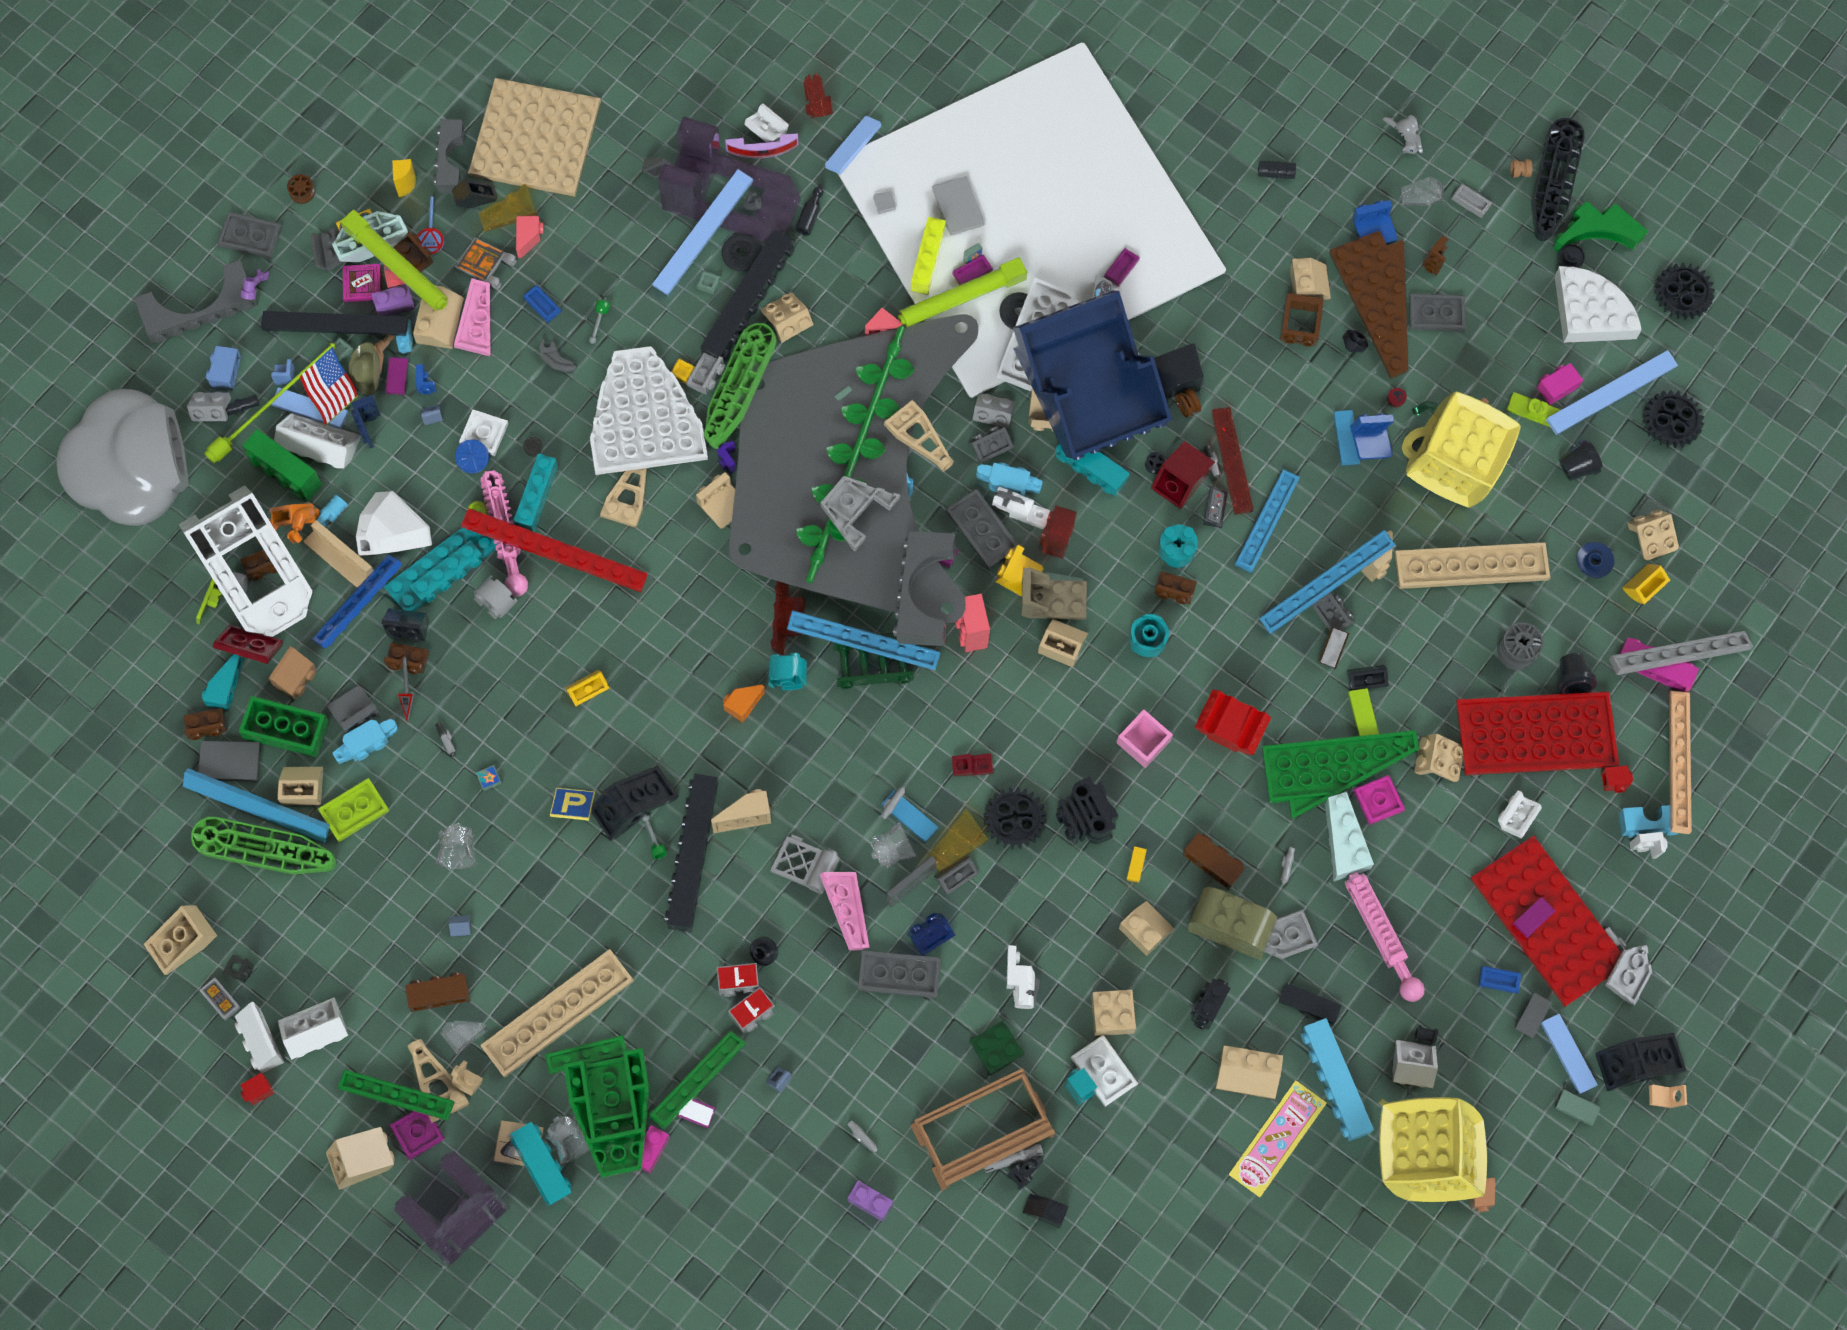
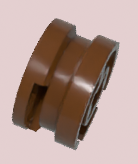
[287,174,315,204]
[1175,388,1201,418]

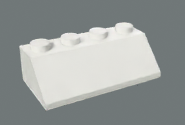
[274,413,361,469]

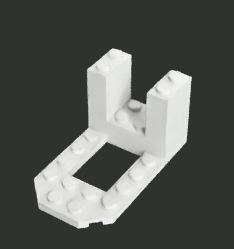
[178,486,312,637]

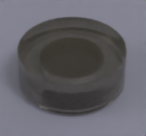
[523,437,543,457]

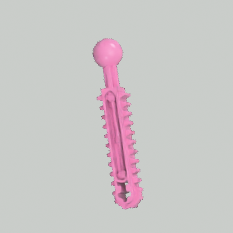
[480,470,528,597]
[1345,872,1425,1002]

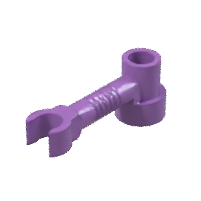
[241,269,269,300]

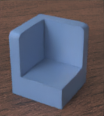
[271,359,295,385]

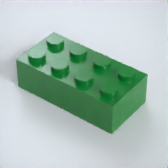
[242,429,322,502]
[239,696,329,757]

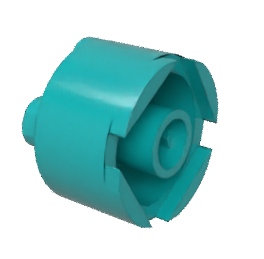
[1158,525,1198,568]
[1129,614,1169,657]
[768,653,807,690]

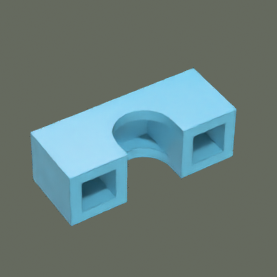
[1619,805,1679,838]

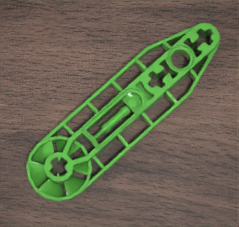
[704,323,777,449]
[191,817,336,875]

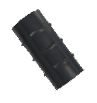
[1258,160,1296,179]

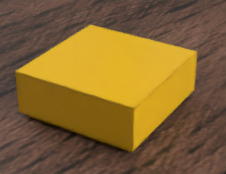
[671,359,695,384]

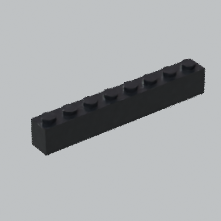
[700,230,795,360]
[664,774,718,932]

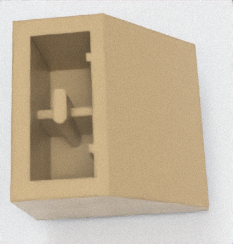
[1038,619,1088,667]
[278,767,323,806]

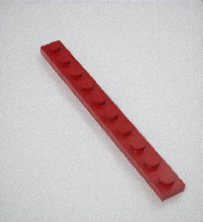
[461,508,648,593]

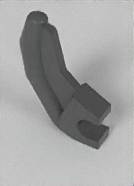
[539,340,576,372]

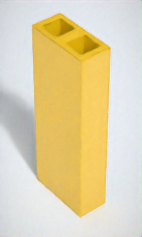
[1127,846,1147,883]

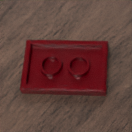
[213,625,283,664]

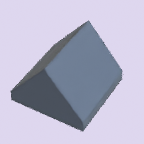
[421,405,443,425]
[449,915,471,937]
[766,1066,792,1093]

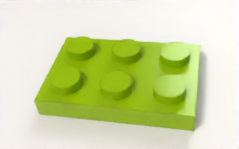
[318,778,389,842]

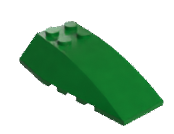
[563,1048,649,1178]

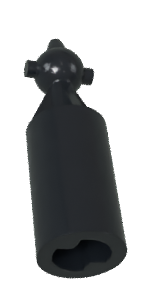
[795,184,824,236]

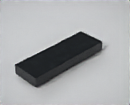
[1279,983,1342,1024]

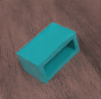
[1065,1067,1098,1105]

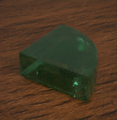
[1412,401,1438,415]

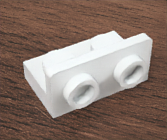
[1630,832,1667,859]

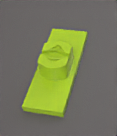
[1506,392,1561,427]
[196,578,222,625]

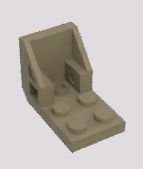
[1021,568,1087,620]

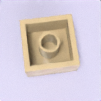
[1091,990,1136,1036]

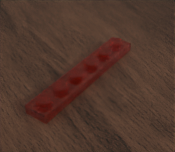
[1211,407,1254,515]

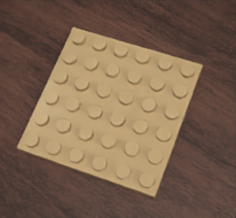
[468,78,601,197]

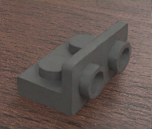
[310,228,344,271]
[968,425,1014,463]
[1312,592,1355,631]

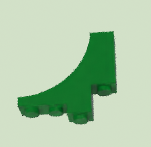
[1553,201,1648,253]

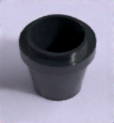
[1559,439,1603,481]
[1557,653,1597,694]

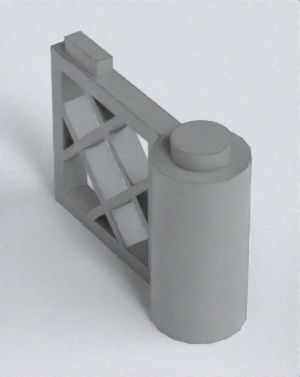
[770,834,840,894]

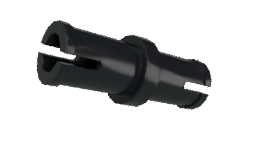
[226,394,260,416]

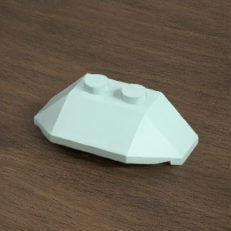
[332,211,408,262]

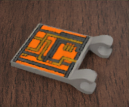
[455,238,517,289]

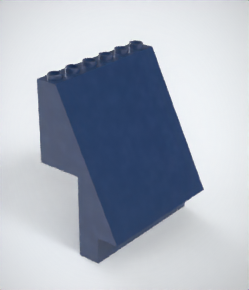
[1013,290,1172,460]

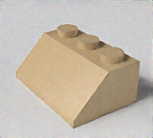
[413,285,464,349]
[1216,1045,1283,1099]

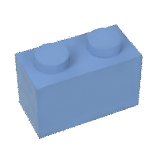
[206,346,241,390]

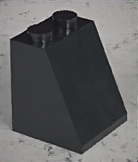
[1154,343,1204,398]

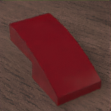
[952,753,994,776]

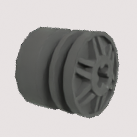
[1497,622,1544,670]

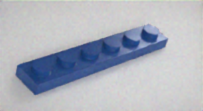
[312,555,402,649]

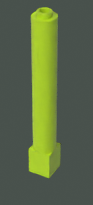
[340,209,448,311]
[898,257,1028,327]

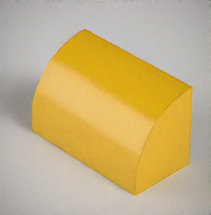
[392,159,416,197]
[1622,564,1670,604]

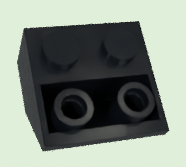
[381,608,429,642]

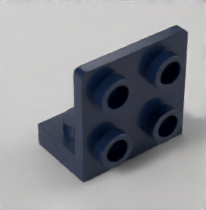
[351,395,380,448]

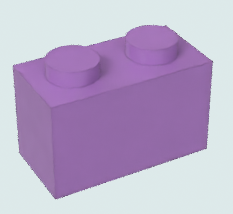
[371,284,415,316]
[848,1181,893,1222]

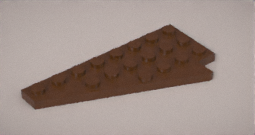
[1329,230,1408,379]

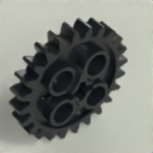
[1654,262,1715,320]
[1642,390,1704,449]
[984,787,1047,850]

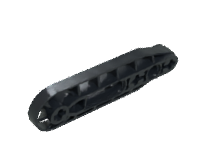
[1531,118,1585,241]

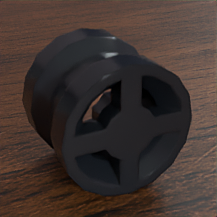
[1145,452,1165,474]

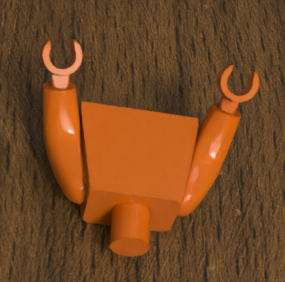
[260,504,320,545]

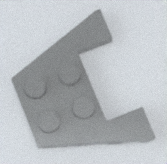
[820,476,900,551]

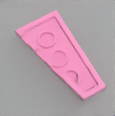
[454,278,490,356]
[819,872,870,950]

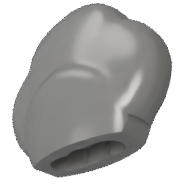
[56,389,189,526]

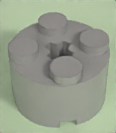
[473,575,518,620]

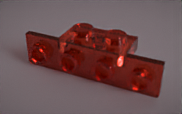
[771,581,805,655]

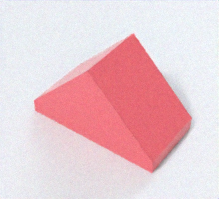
[865,308,902,336]

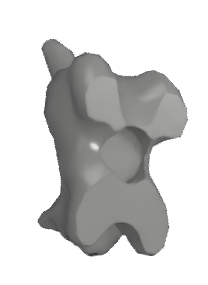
[1383,115,1423,154]

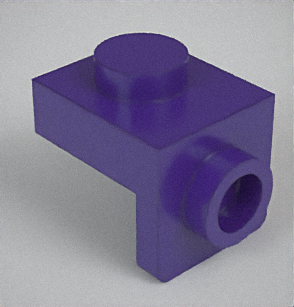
[717,441,736,474]

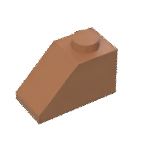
[1469,1178,1495,1213]

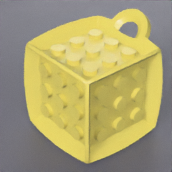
[1402,391,1521,508]
[1378,1097,1487,1202]

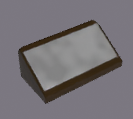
[1318,627,1350,669]

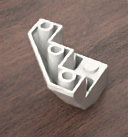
[356,491,432,555]

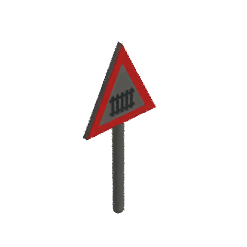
[398,657,414,722]

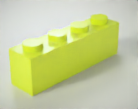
[911,217,946,295]

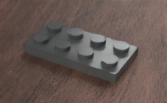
[946,489,1018,570]
[858,950,941,998]

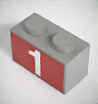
[717,963,759,997]
[728,987,775,1033]

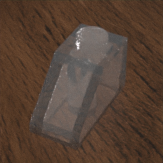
[1401,176,1444,206]
[440,1021,489,1055]

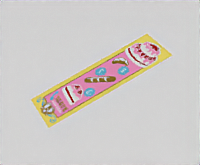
[1229,1081,1327,1197]

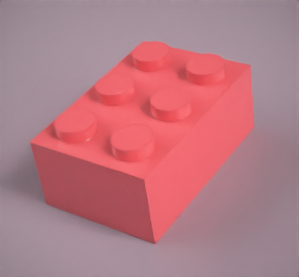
[955,594,990,652]

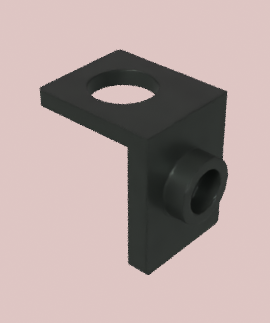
[223,955,254,983]

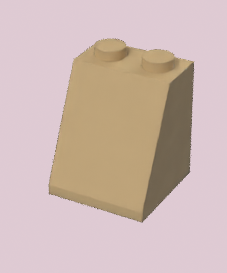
[326,1127,395,1190]

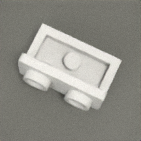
[744,104,789,143]
[1498,790,1542,839]

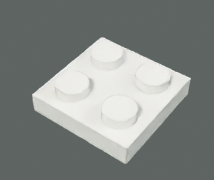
[459,410,509,456]

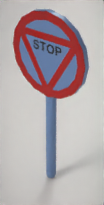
[417,196,444,255]

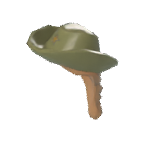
[348,335,395,396]

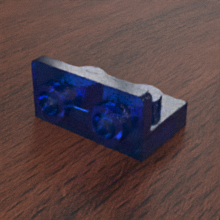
[907,913,956,956]

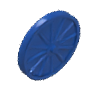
[455,439,489,473]

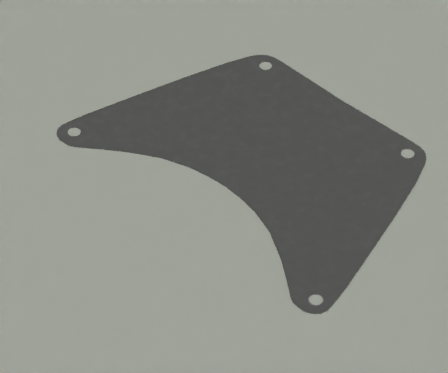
[729,314,979,623]

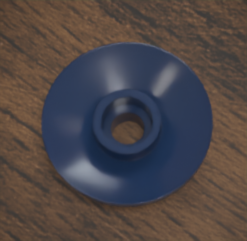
[1576,542,1615,578]

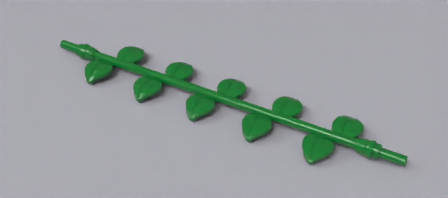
[796,326,915,583]

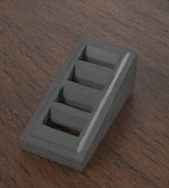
[641,158,677,178]

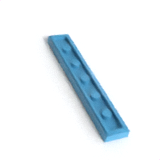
[1235,469,1300,573]

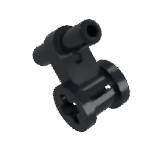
[1007,1156,1044,1190]

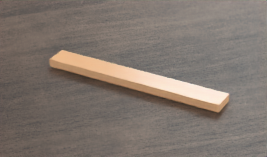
[1669,691,1692,834]

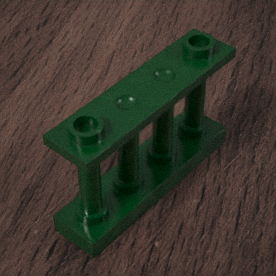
[833,633,914,689]

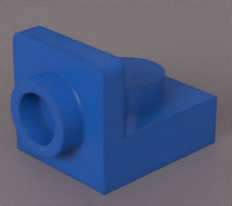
[416,365,436,395]

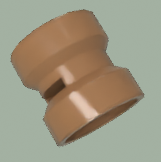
[1510,159,1532,178]

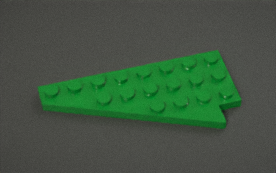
[1262,730,1419,819]

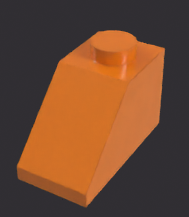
[723,685,765,722]

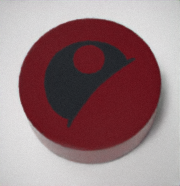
[1387,388,1407,407]

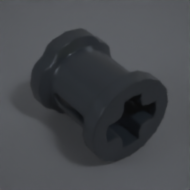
[1414,1024,1438,1046]

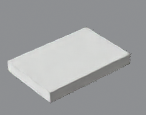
[1070,1035,1138,1107]

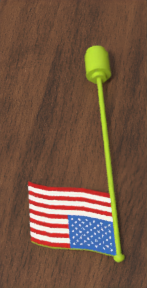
[204,343,358,464]

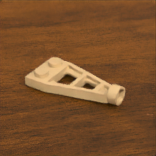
[884,400,954,472]
[600,468,647,528]
[408,1039,469,1123]

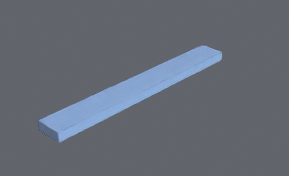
[652,170,753,296]
[1546,350,1678,435]

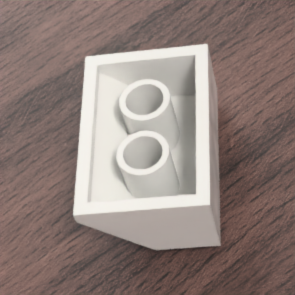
[278,998,348,1060]
[234,1002,284,1073]

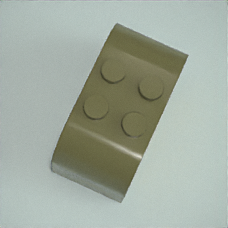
[1188,887,1277,961]

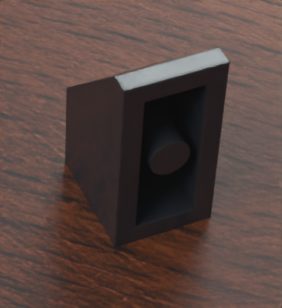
[452,179,498,208]
[1023,1194,1069,1229]

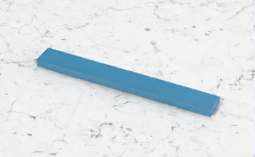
[1259,530,1396,634]
[787,611,940,670]
[183,768,330,843]

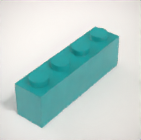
[1055,444,1130,497]
[514,454,558,532]
[508,1121,572,1207]

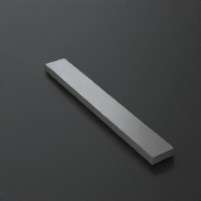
[1609,631,1753,675]

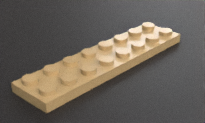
[1395,542,1550,589]
[480,949,634,1078]

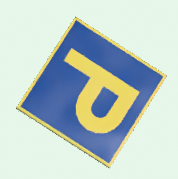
[550,788,595,820]

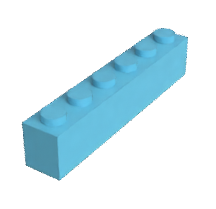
[1301,1018,1374,1141]

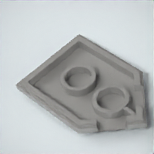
[1265,909,1318,959]
[1605,945,1652,1005]

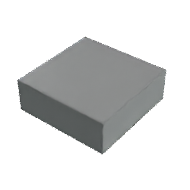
[873,191,896,214]

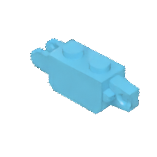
[976,463,1043,496]
[333,719,398,764]

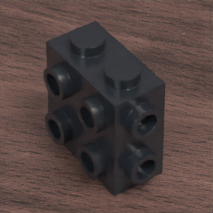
[1190,978,1231,1030]

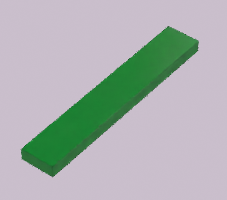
[649,1030,745,1130]
[337,1069,455,1121]

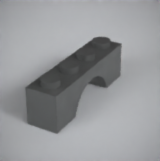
[433,119,465,193]

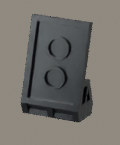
[591,765,679,841]
[1595,1033,1687,1091]

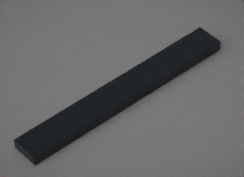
[260,311,409,336]

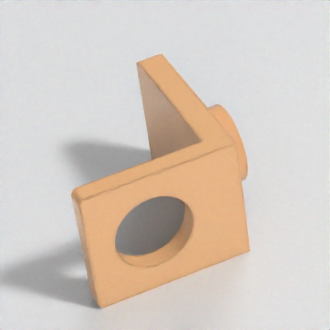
[1649,1085,1687,1108]

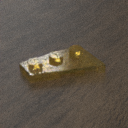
[478,184,537,232]
[929,808,988,873]

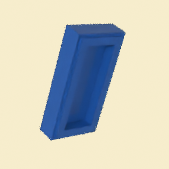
[523,285,561,323]
[1478,966,1521,994]

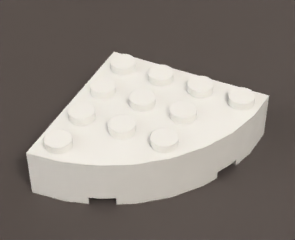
[1555,266,1642,343]

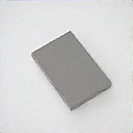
[932,176,985,236]

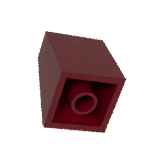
[1151,441,1215,509]

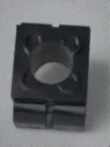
[1056,776,1119,845]

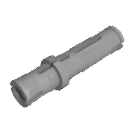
[984,1142,1044,1173]

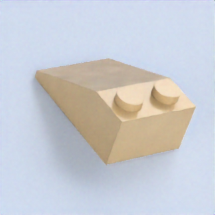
[711,789,771,833]
[144,905,217,975]

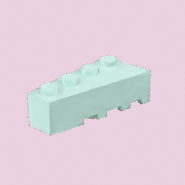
[1325,792,1374,881]

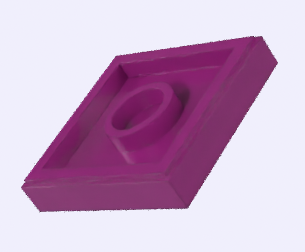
[389,1111,445,1160]

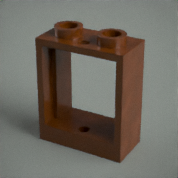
[1280,293,1324,347]

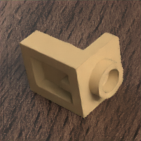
[451,1061,483,1096]

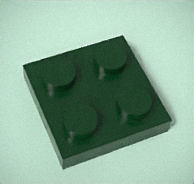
[969,1020,1024,1076]

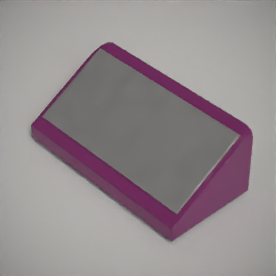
[678,1099,716,1128]

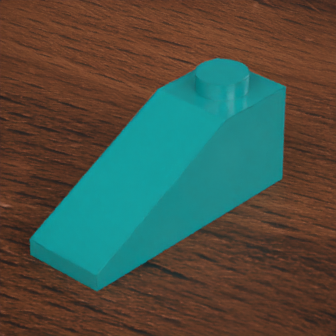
[202,654,244,711]

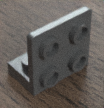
[327,685,381,734]

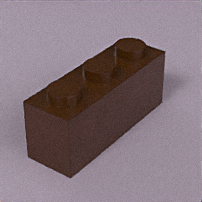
[1183,832,1245,890]
[405,972,471,1012]

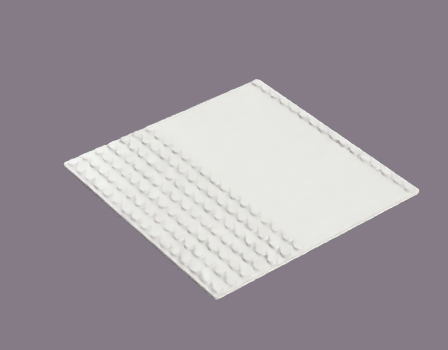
[837,43,1226,398]

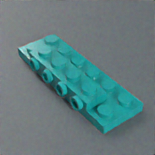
[384,528,497,611]

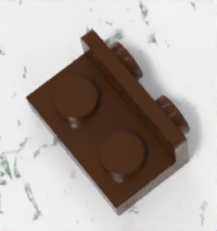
[393,231,433,272]
[1422,235,1449,276]
[240,550,277,581]
[1154,571,1197,605]
[384,643,429,674]
[183,708,227,740]

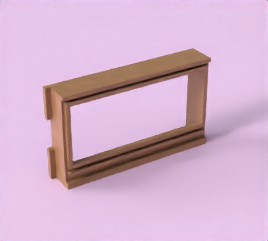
[910,1068,1055,1191]

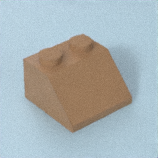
[269,646,317,701]

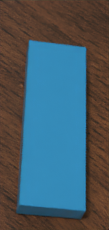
[1333,410,1360,466]
[882,790,938,843]

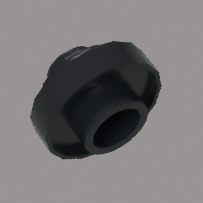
[1557,244,1585,268]
[1342,330,1368,353]
[750,936,778,966]

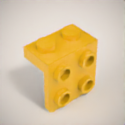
[995,545,1043,597]

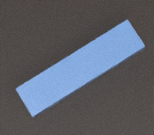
[825,116,881,175]
[271,387,348,429]
[1541,1014,1598,1094]

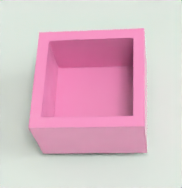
[1117,710,1173,768]

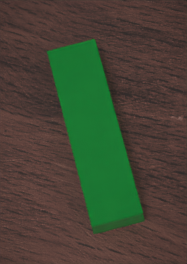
[545,1035,627,1075]

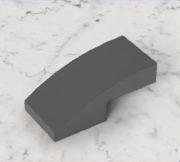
[1515,992,1552,1038]

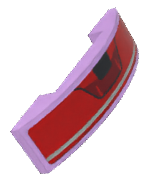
[725,133,798,158]

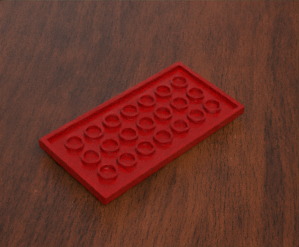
[1456,692,1619,775]
[1471,836,1621,1007]

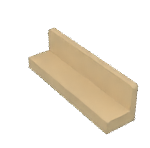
[304,520,373,588]

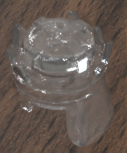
[871,821,917,869]
[436,823,477,869]
[546,1116,590,1165]

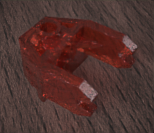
[803,73,833,119]

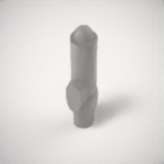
[881,787,905,820]
[1280,847,1295,884]
[847,1120,878,1152]

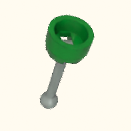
[589,300,611,344]
[642,814,668,859]

